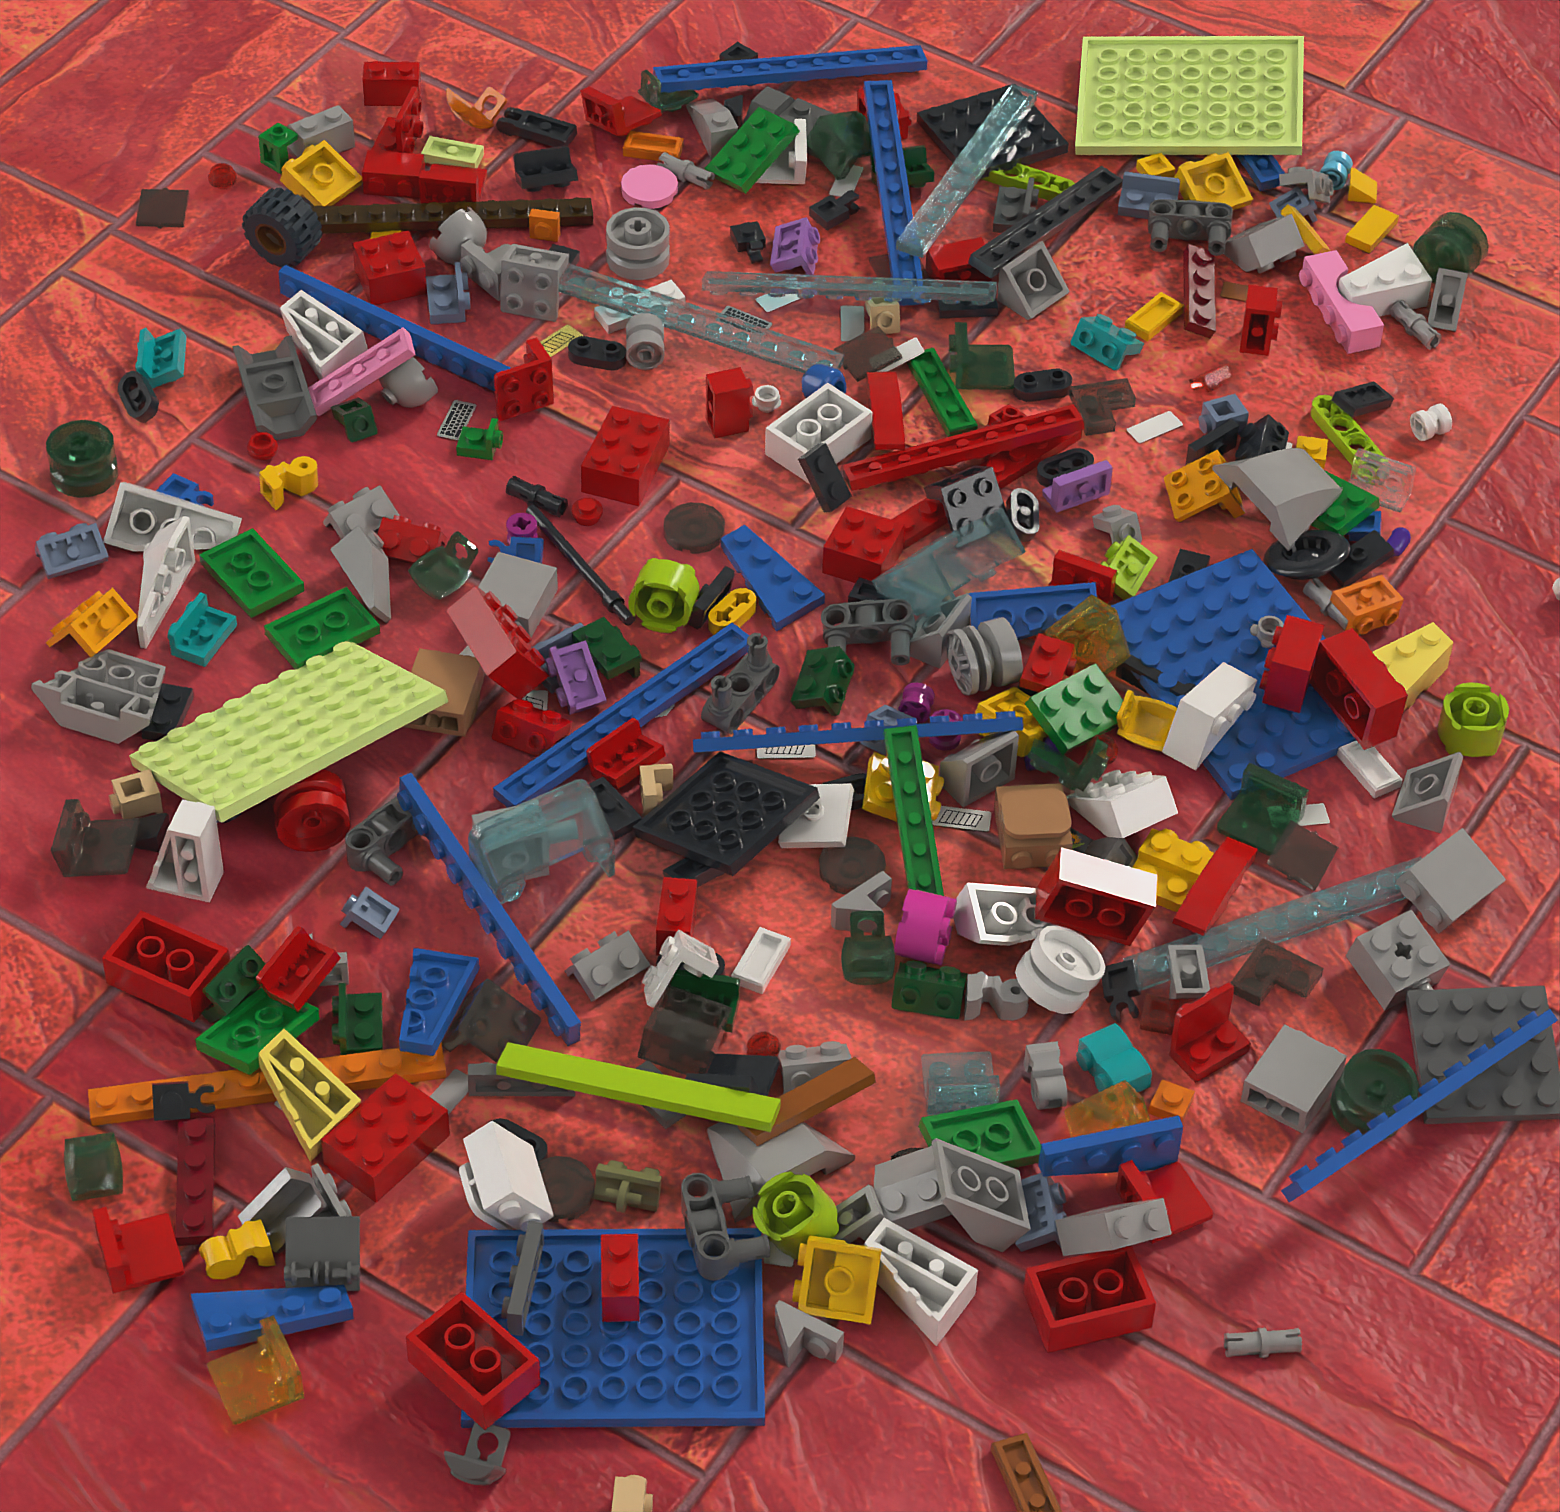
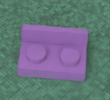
[770,217,820,276]
[1042,460,1113,513]

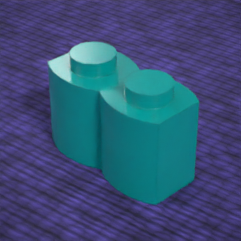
[1076,1023,1152,1103]

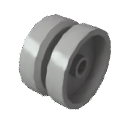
[606,207,670,280]

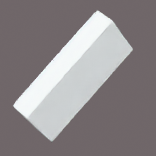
[1337,741,1403,798]
[731,927,791,994]

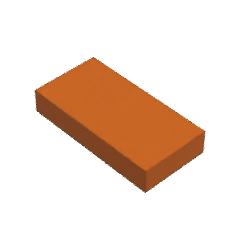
[623,131,684,162]

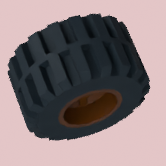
[242,188,322,267]

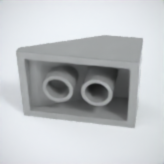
[932,1138,1031,1252]

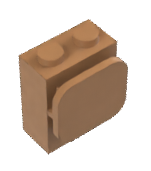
[402,648,484,737]
[994,783,1073,869]

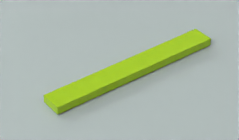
[496,1042,781,1132]

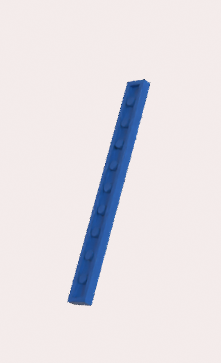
[653,45,928,93]
[863,80,925,306]
[278,265,511,392]
[493,623,750,808]
[693,711,1023,753]
[397,773,581,1046]
[1281,1009,1558,1202]

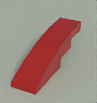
[866,372,905,450]
[1172,837,1258,936]

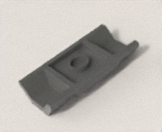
[744,86,868,167]
[232,336,317,440]

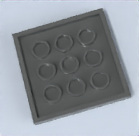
[1405,986,1560,1124]

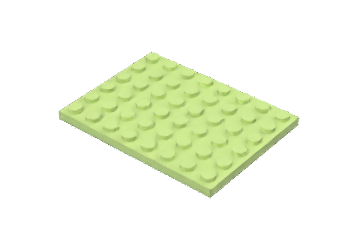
[1075,36,1304,155]
[129,641,449,823]

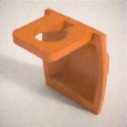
[446,87,507,129]

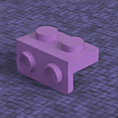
[545,640,607,715]

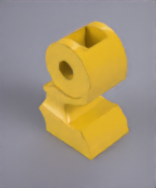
[259,456,318,510]
[199,1219,276,1279]

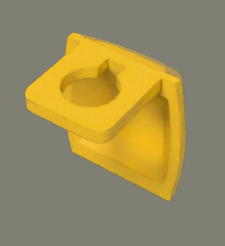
[1117,690,1177,752]

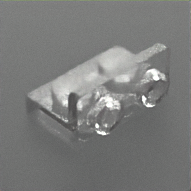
[1348,448,1417,512]

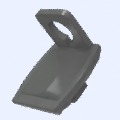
[444,1422,511,1486]

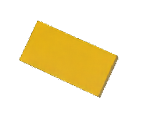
[1281,204,1331,254]
[1345,205,1399,253]
[1125,292,1184,342]

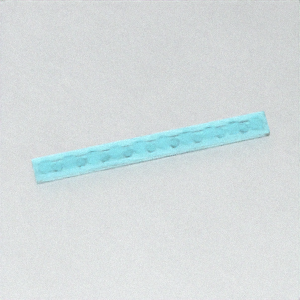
[896,84,1037,258]
[559,264,844,373]
[702,271,997,305]
[1123,856,1422,991]

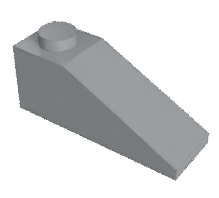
[686,98,738,159]
[330,525,391,623]

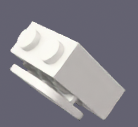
[459,1121,554,1232]

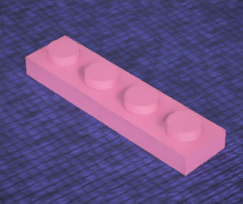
[308,327,416,416]

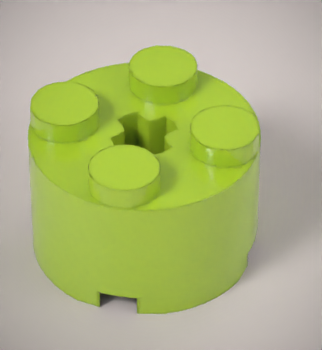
[628,558,700,633]
[1438,683,1509,757]
[753,1172,839,1259]

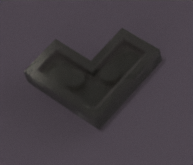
[1069,378,1136,436]
[1230,938,1324,1006]

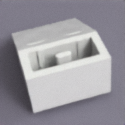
[1066,770,1178,838]

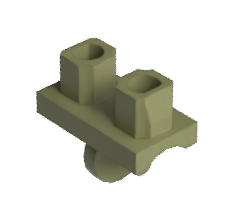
[593,1160,662,1213]

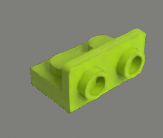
[1100,535,1158,600]

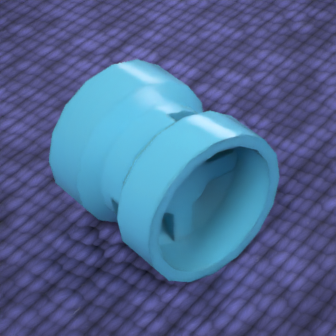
[1320,151,1353,190]

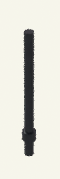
[526,505,635,626]

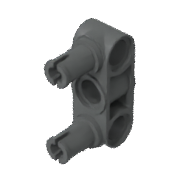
[1148,199,1233,256]
[821,599,917,666]
[701,633,780,734]
[345,796,427,886]
[681,1173,770,1280]

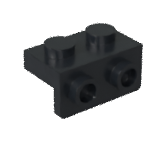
[513,145,578,192]
[1235,414,1289,461]

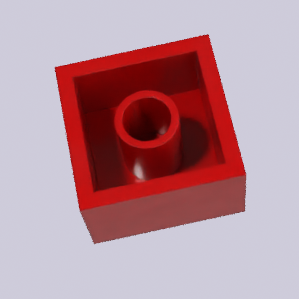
[352,230,427,305]
[822,506,905,584]
[1259,615,1325,713]

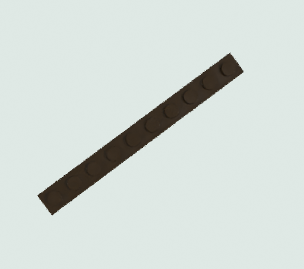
[311,197,593,234]

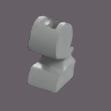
[964,971,1030,1021]
[1023,1041,1067,1110]

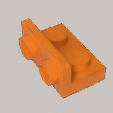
[1330,575,1404,635]

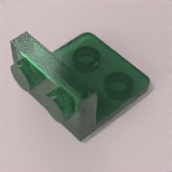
[806,111,873,180]
[948,322,1015,390]
[1027,738,1110,792]
[1217,763,1309,856]

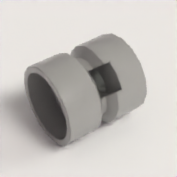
[626,313,664,370]

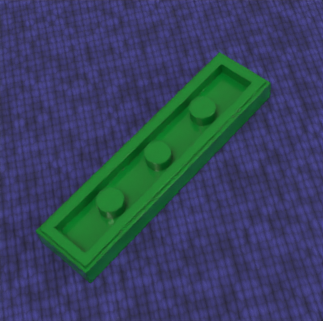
[906,348,978,437]

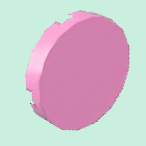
[621,164,678,209]

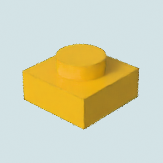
[1136,152,1175,178]
[1296,436,1328,469]

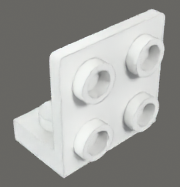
[756,119,807,184]
[642,929,719,1008]

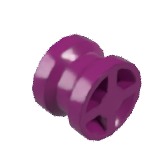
[506,513,538,546]
[898,682,935,723]
[929,709,962,751]

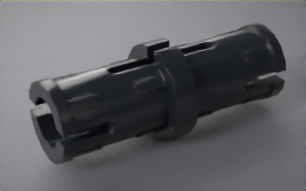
[506,476,568,518]

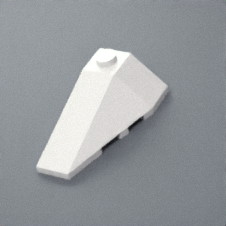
[103,482,242,551]
[137,516,195,649]
[954,883,1072,946]

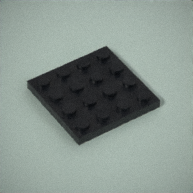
[917,84,1069,182]
[633,751,820,876]

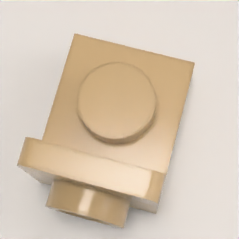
[865,295,900,335]
[640,764,673,817]

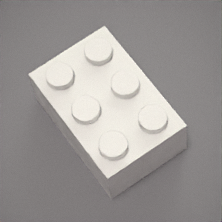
[765,383,873,484]

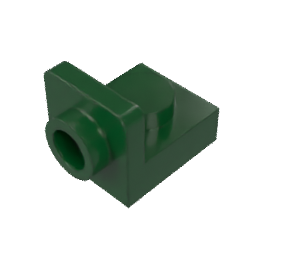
[331,397,378,443]

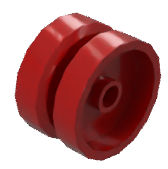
[272,769,351,852]

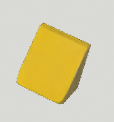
[1347,168,1377,203]

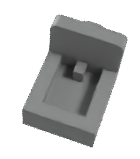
[1092,505,1142,544]

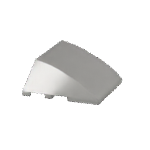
[1212,448,1342,551]
[31,649,166,744]
[707,1122,855,1223]

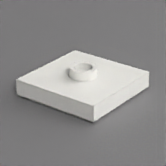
[778,783,854,848]

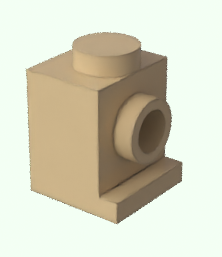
[108,769,163,821]
[611,1475,653,1512]

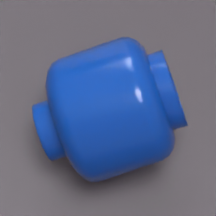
[801,364,847,398]

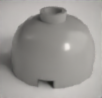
[429,207,487,265]
[379,357,438,408]

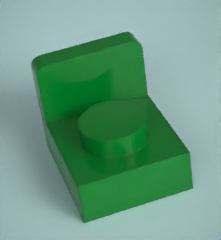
[258,123,298,174]
[456,418,503,460]

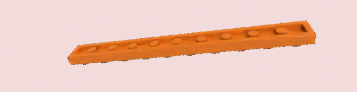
[88,1042,446,1126]

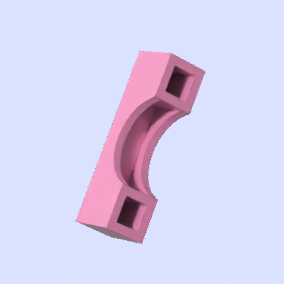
[1299,250,1384,354]

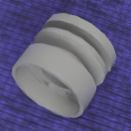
[946,617,1023,695]

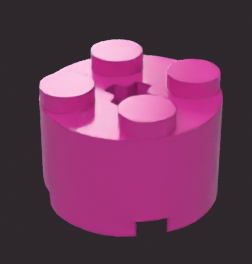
[894,889,957,965]

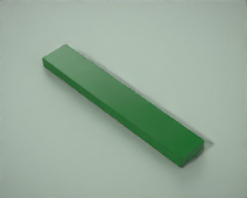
[883,725,944,896]

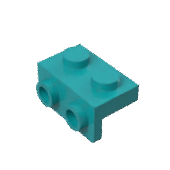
[1070,314,1145,370]
[135,328,187,389]
[167,592,237,667]

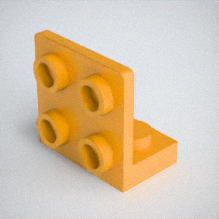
[1164,450,1245,522]
[46,587,138,658]

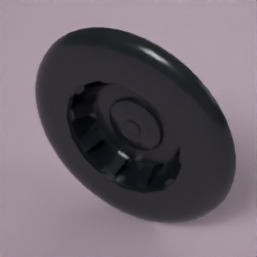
[1263,530,1350,580]

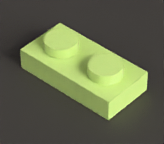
[421,136,484,168]

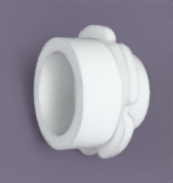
[752,385,782,413]

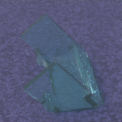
[872,508,1026,619]
[468,779,615,905]

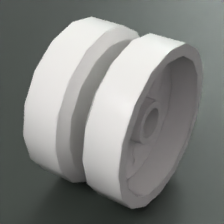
[1015,925,1106,1014]

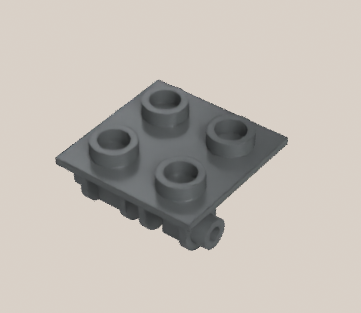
[284,1216,360,1291]

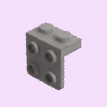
[460,240,511,301]

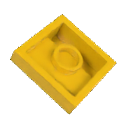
[280,140,363,206]
[1174,152,1253,210]
[975,687,1048,757]
[862,752,944,822]
[1132,828,1214,912]
[792,1235,882,1324]

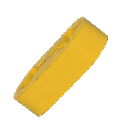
[708,588,756,635]

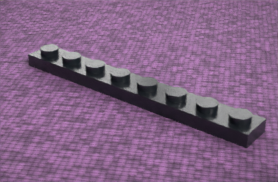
[968,166,1123,278]

